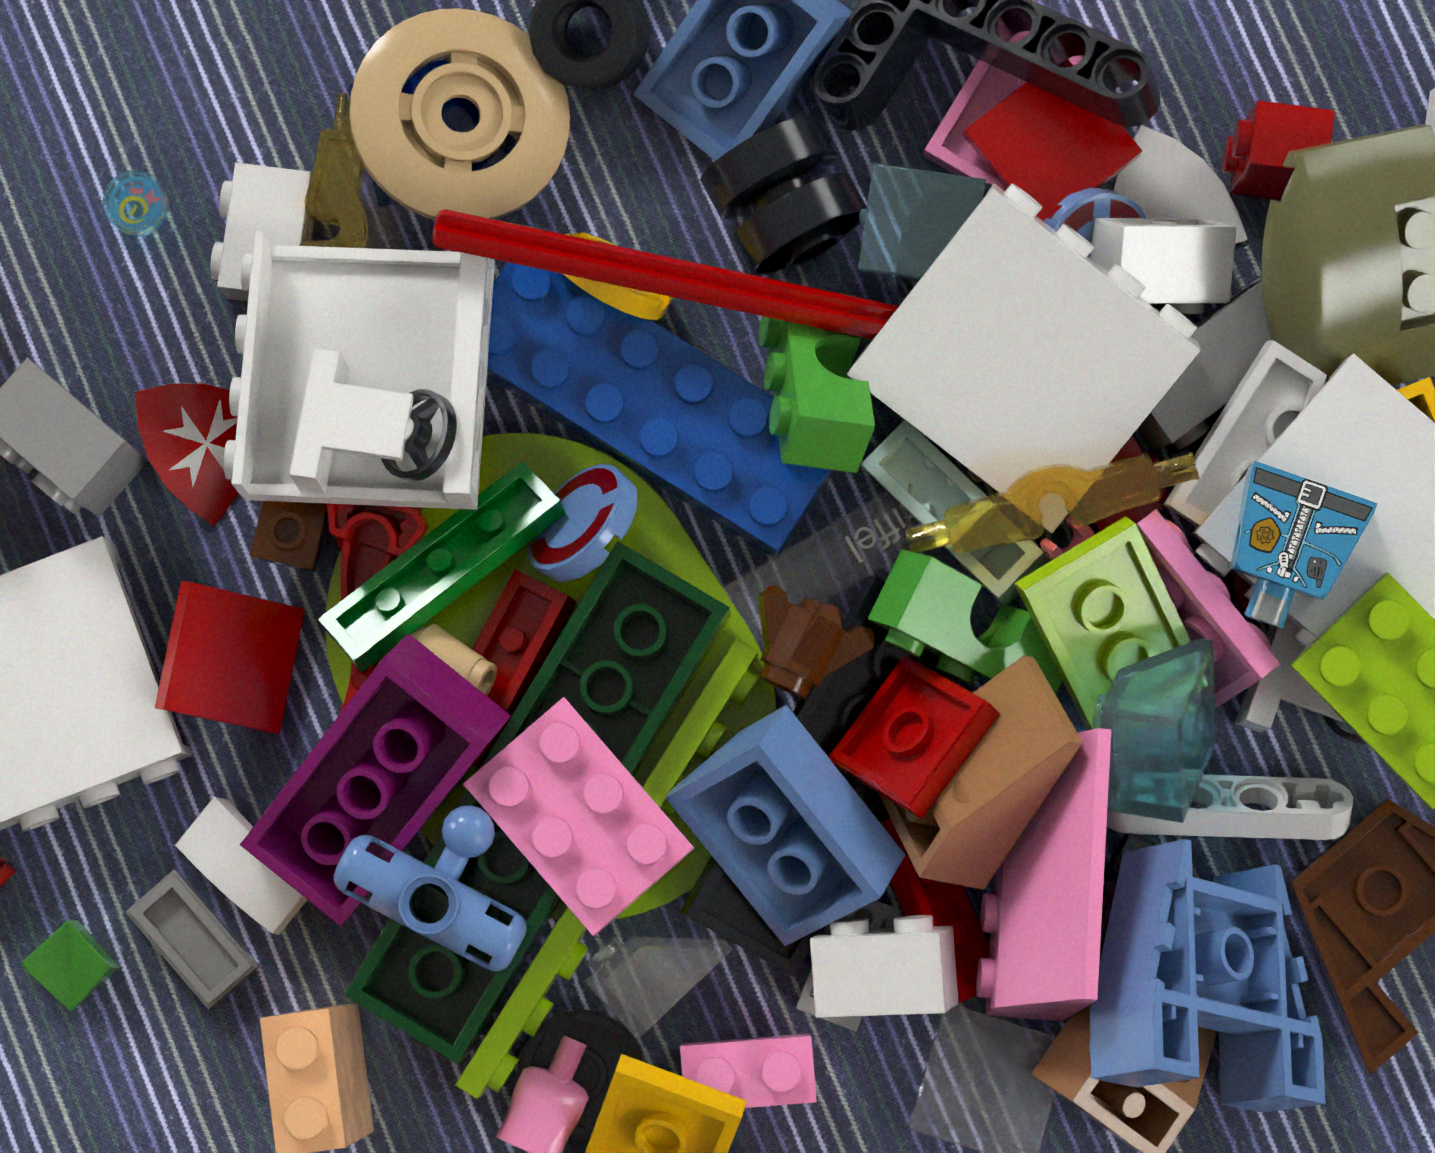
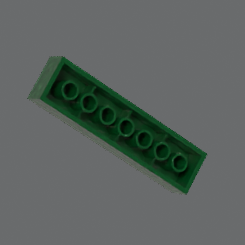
[344,541,731,1064]

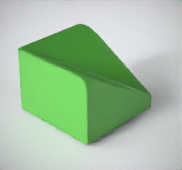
[21,920,120,1011]

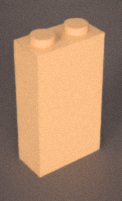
[260,1003,374,1153]

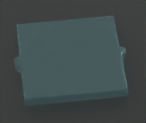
[858,163,986,279]

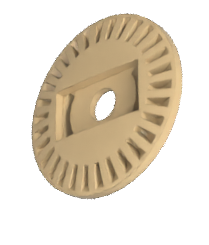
[349,8,570,220]

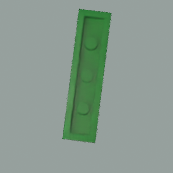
[318,461,566,673]

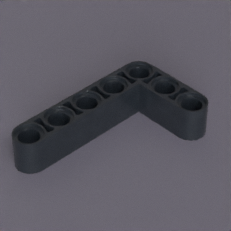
[813,0,1161,131]

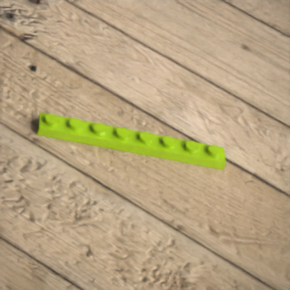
[455,638,761,1099]

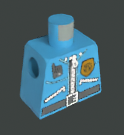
[1230,461,1378,628]

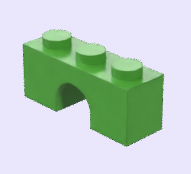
[759,294,875,473]
[868,549,1062,695]

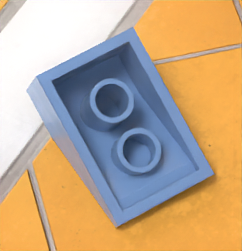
[633,0,852,161]

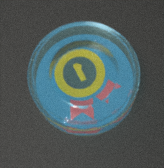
[103,170,169,236]

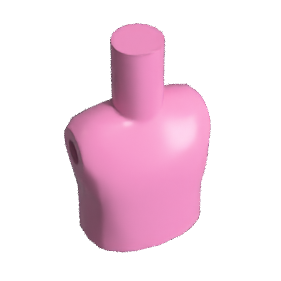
[496,1035,589,1153]

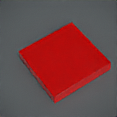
[963,59,1143,222]
[155,581,305,734]
[828,656,1000,820]

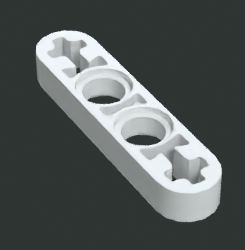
[1107,772,1353,840]

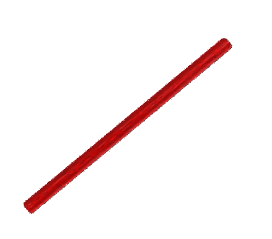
[432,209,899,340]

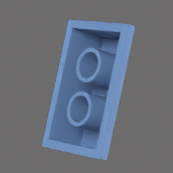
[665,705,905,946]

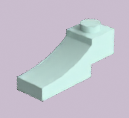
[861,420,1050,606]

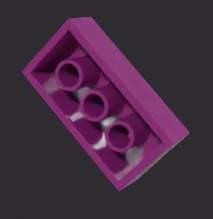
[240,633,511,927]

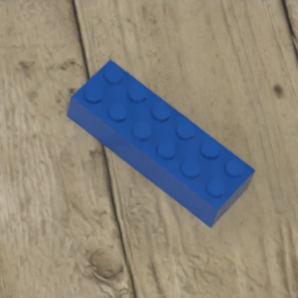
[487,262,834,560]

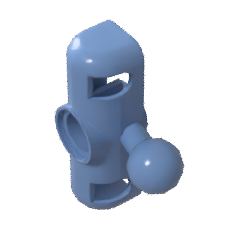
[333,805,527,971]

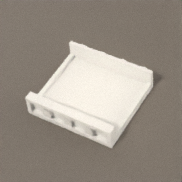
[847,183,1201,533]
[224,231,495,510]
[1191,353,1435,649]
[0,536,193,831]

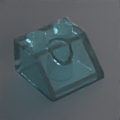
[1092,638,1217,823]

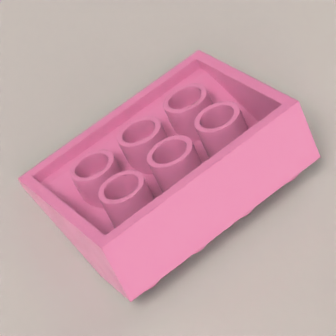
[976,728,1112,1022]

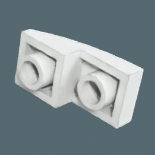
[175,796,307,935]

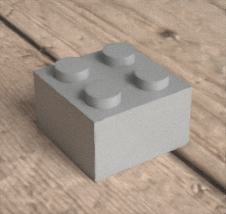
[0,357,149,517]

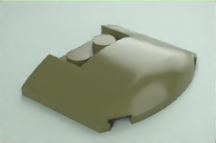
[1262,124,1435,386]

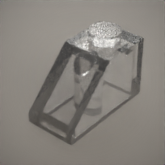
[585,936,733,1039]

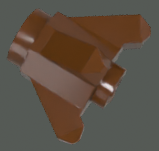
[758,585,875,699]

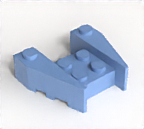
[1089,839,1326,1113]

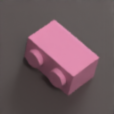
[680,1033,817,1108]

